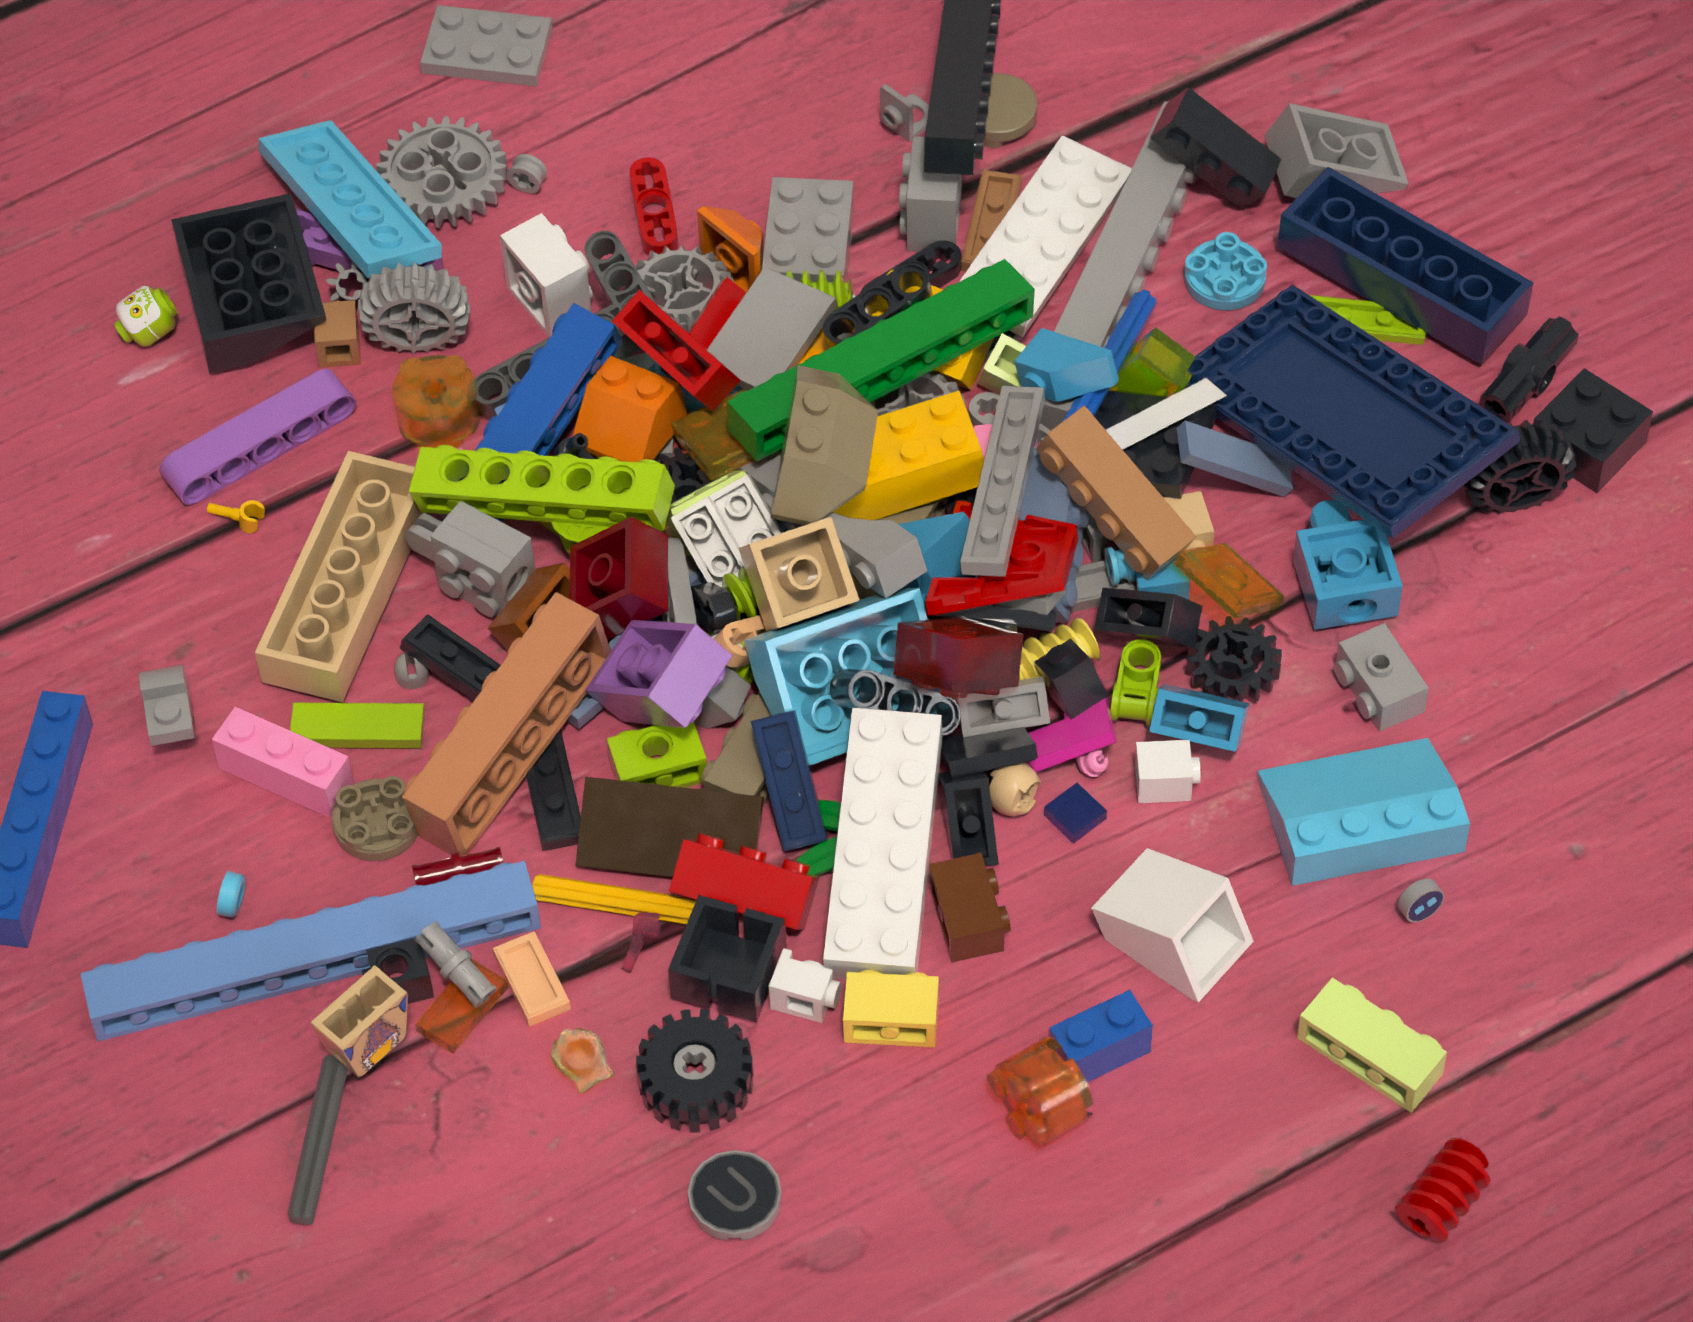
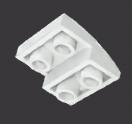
[671,474,783,587]

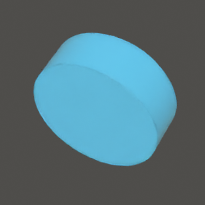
[217,871,246,918]

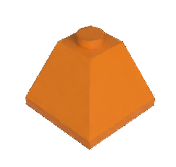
[697,206,764,293]

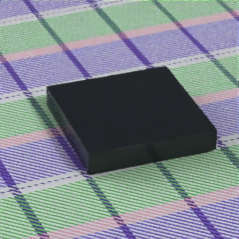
[940,727,1038,777]

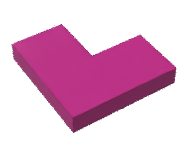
[1028,677,1117,772]

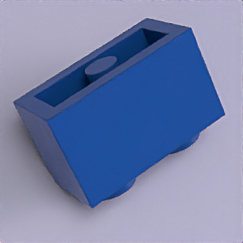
[1048,989,1153,1090]

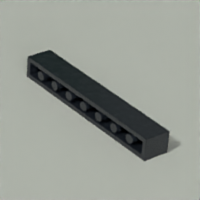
[924,0,1002,175]

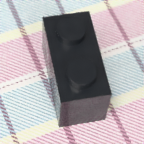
[1094,587,1203,648]

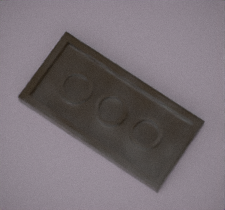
[575,777,764,877]

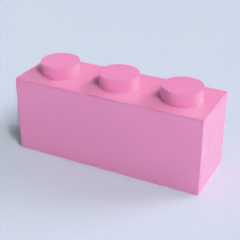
[212,707,354,818]

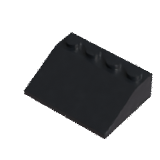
[171,193,326,373]

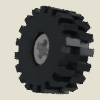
[636,1009,754,1133]

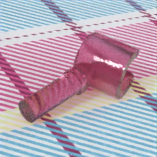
[621,912,661,973]

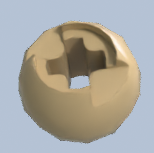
[989,762,1041,817]

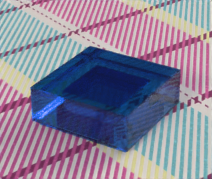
[1044,782,1107,844]

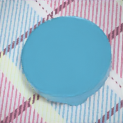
[1184,232,1267,310]

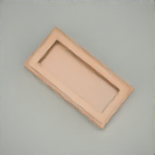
[493,931,571,1027]

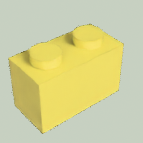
[843,970,939,1047]

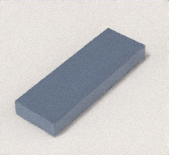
[1176,421,1293,497]

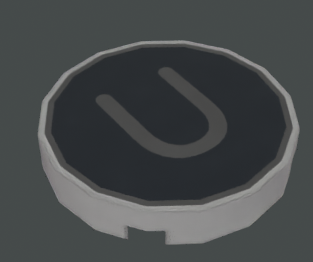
[688,1150,782,1241]

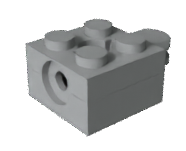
[405,500,535,617]

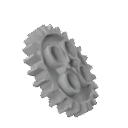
[376,116,508,228]

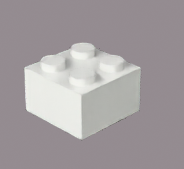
[500,213,593,337]

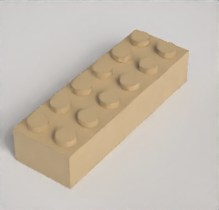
[255,451,427,703]

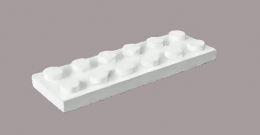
[959,136,1132,337]

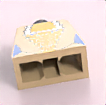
[310,965,408,1077]

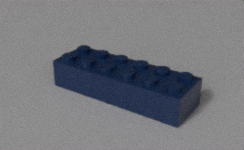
[1277,167,1534,365]

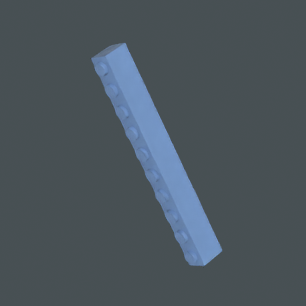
[80,861,541,1042]

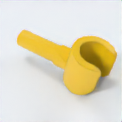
[207,500,265,534]

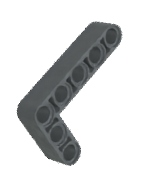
[471,231,655,421]

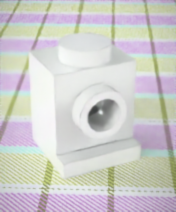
[769,948,842,1023]

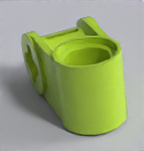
[1110,639,1161,726]

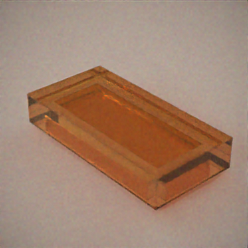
[415,958,508,1054]

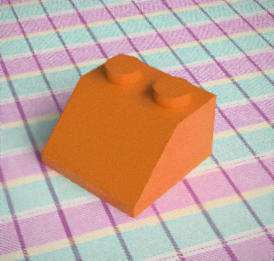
[573,356,688,462]

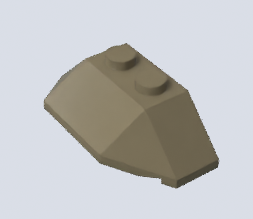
[770,365,878,525]

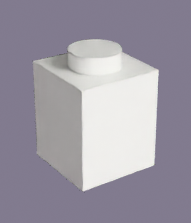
[1135,740,1200,803]

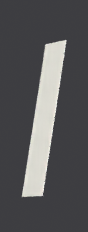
[1106,378,1227,450]

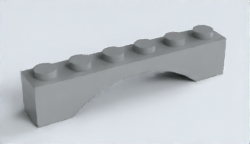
[732,449,927,598]

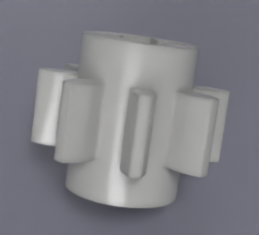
[326,261,368,301]

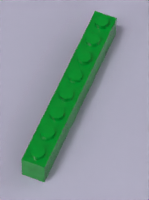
[727,259,1035,462]

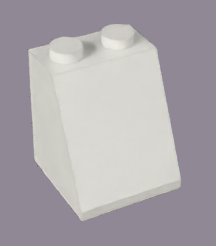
[1091,848,1254,1002]

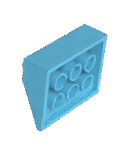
[744,588,949,765]
[1257,738,1470,886]

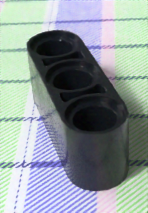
[823,263,933,349]
[830,669,961,735]

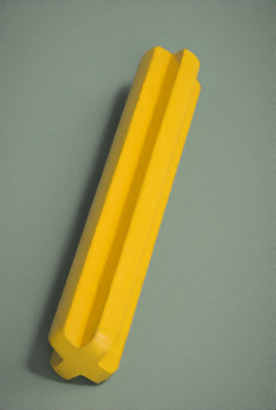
[532,874,696,924]

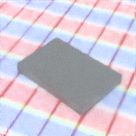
[707,267,837,390]

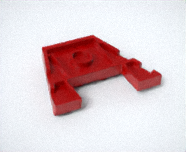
[925,501,1079,615]

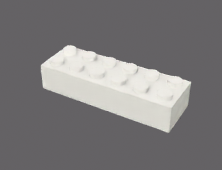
[823,708,943,980]

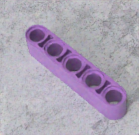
[159,369,356,505]

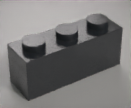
[1150,87,1282,209]

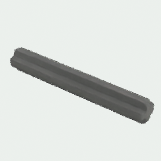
[287,1055,348,1226]

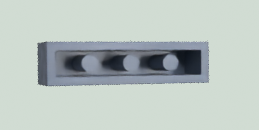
[1019,448,1089,622]

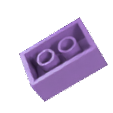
[585,620,733,728]

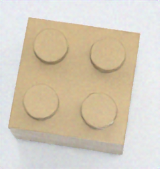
[738,517,859,631]

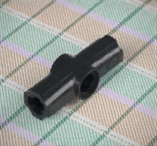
[1479,316,1579,422]

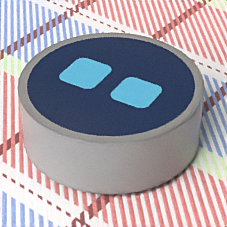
[1398,879,1445,923]

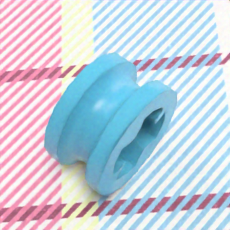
[1105,547,1135,585]

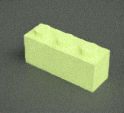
[1297,978,1447,1113]

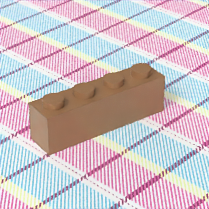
[1036,405,1196,580]

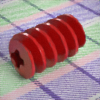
[1395,1137,1491,1243]

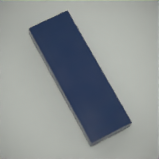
[751,710,828,851]

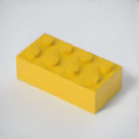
[832,391,984,520]

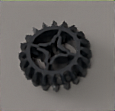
[1463,420,1577,515]

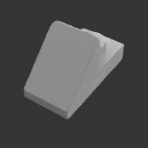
[956,674,1050,737]

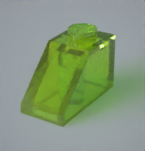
[1109,327,1196,397]

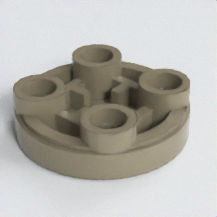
[984,73,1037,148]
[331,776,418,861]

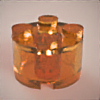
[987,1036,1093,1146]

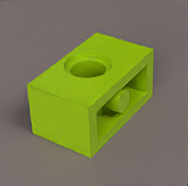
[607,721,707,788]

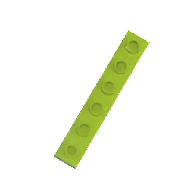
[409,445,675,531]

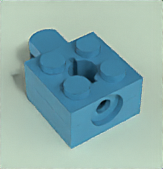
[1293,500,1403,630]

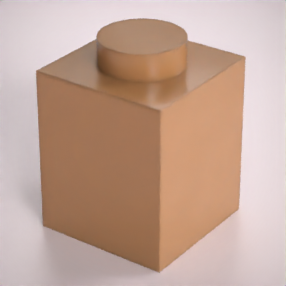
[314,300,361,368]

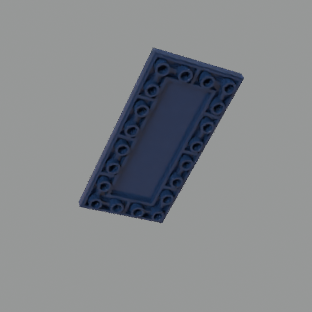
[1168,284,1520,539]

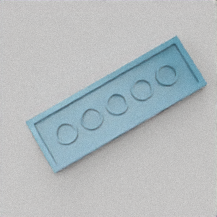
[259,120,442,278]

